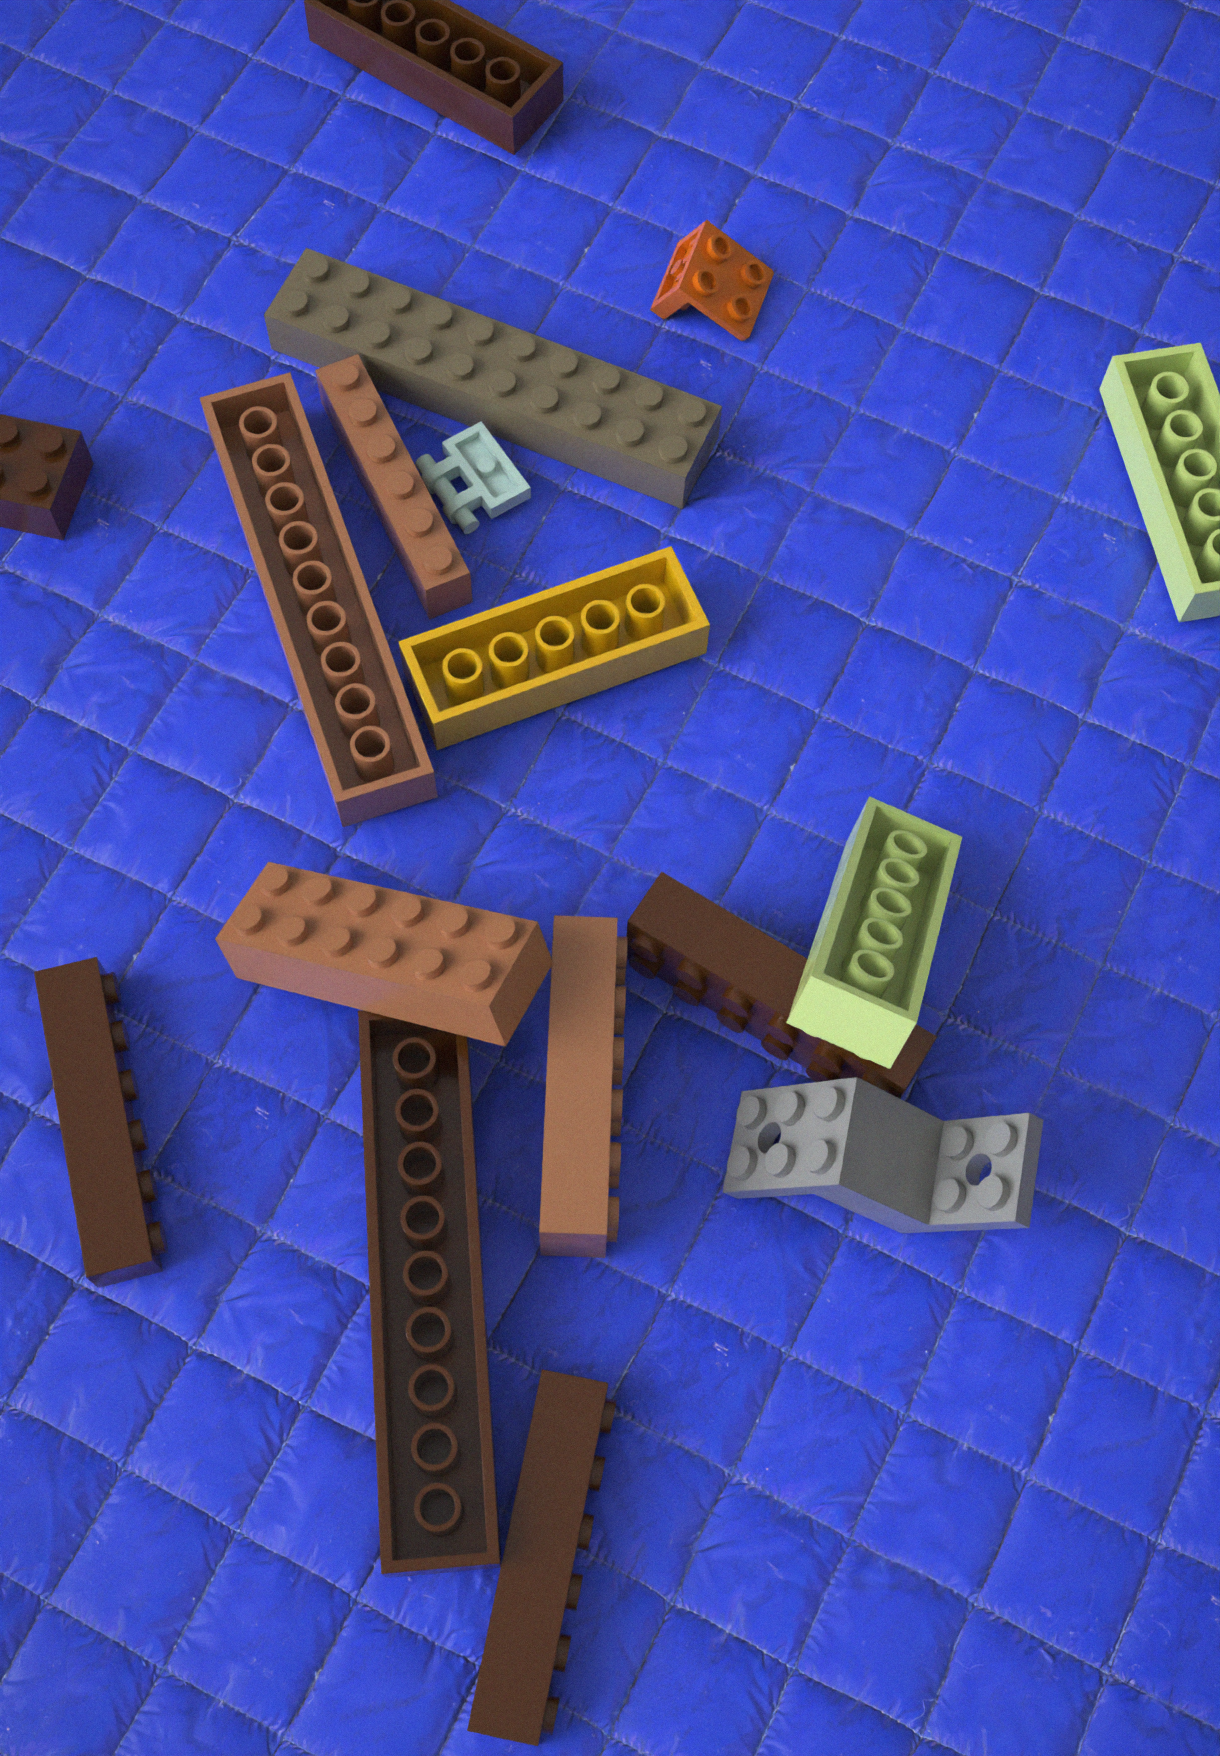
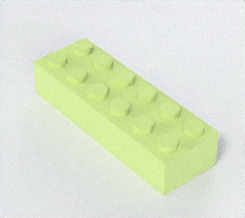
[1099,343,1220,623]
[787,796,962,1069]

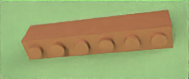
[315,354,473,620]

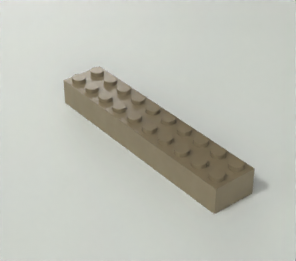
[264,248,722,509]

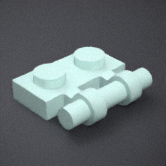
[415,421,531,534]

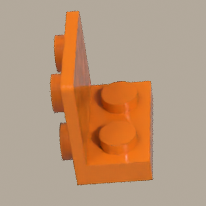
[650,220,774,341]

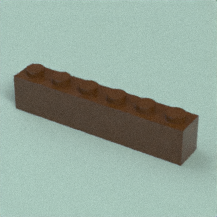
[34,957,168,1288]
[467,1369,617,1746]

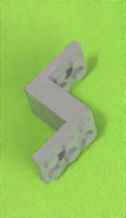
[723,1077,1044,1233]

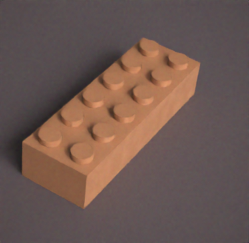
[215,862,553,1047]
[539,915,627,1258]

